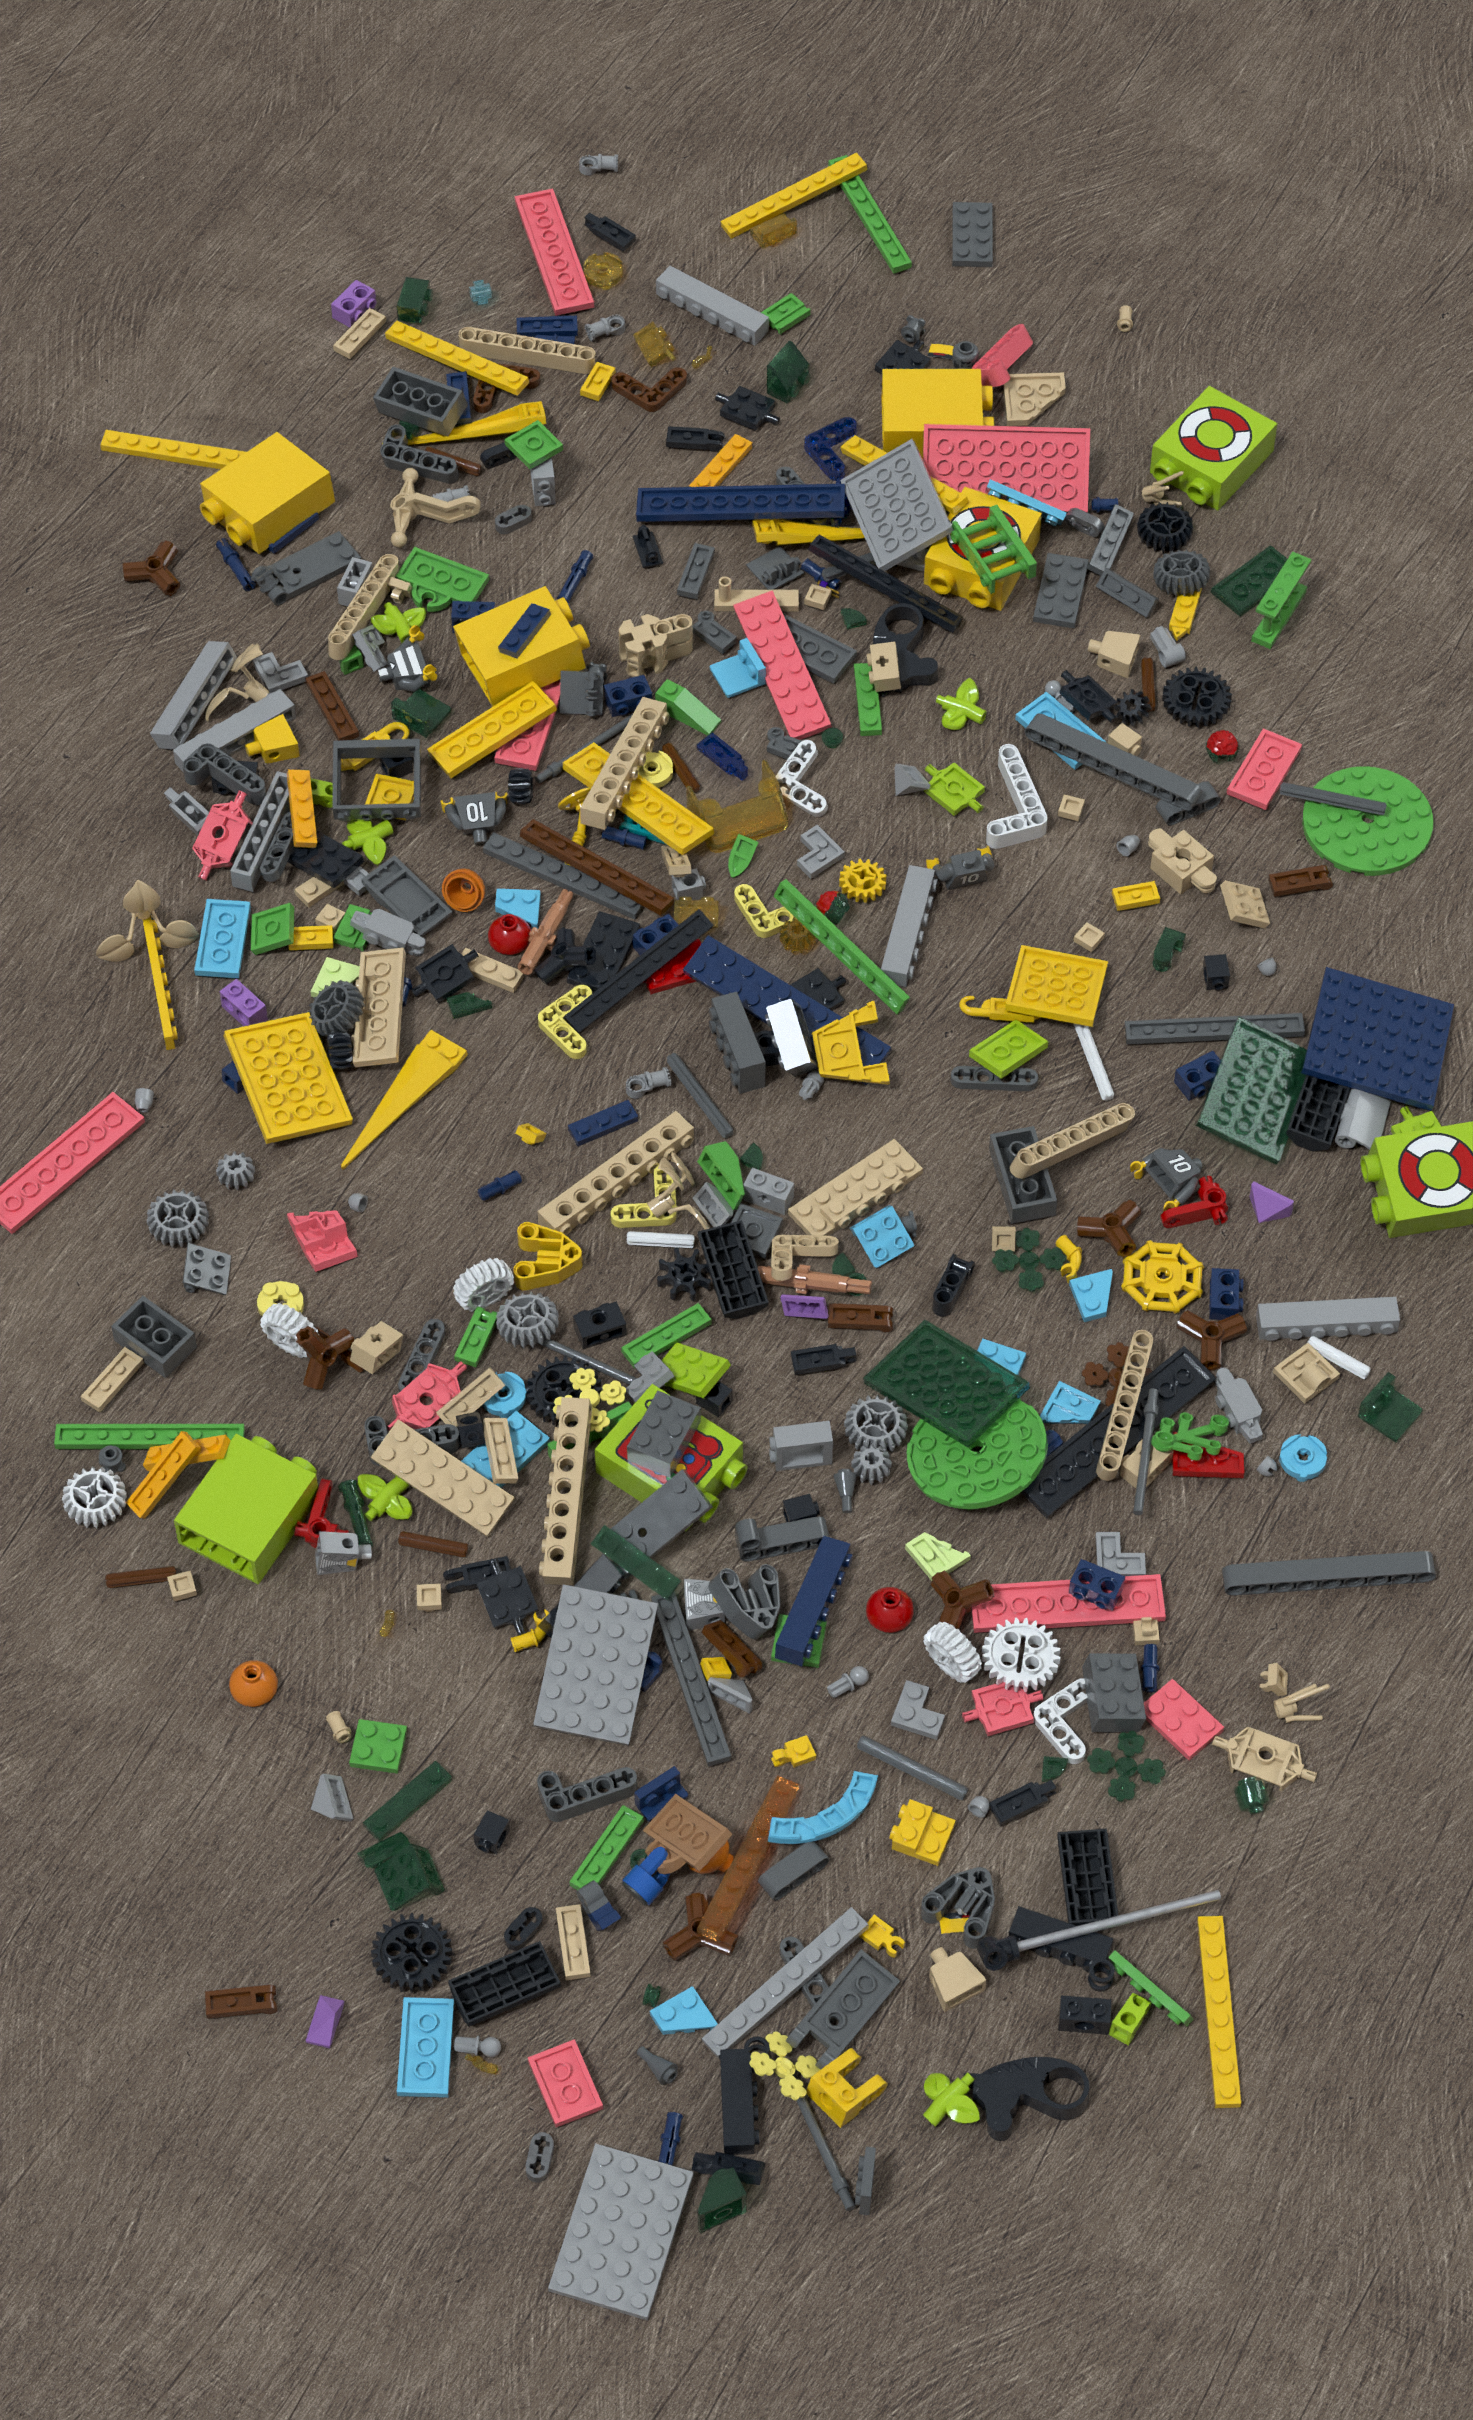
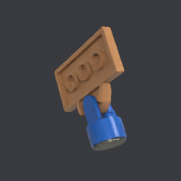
[622,1794,733,1906]

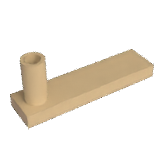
[714,577,799,612]

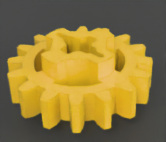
[839,859,886,903]

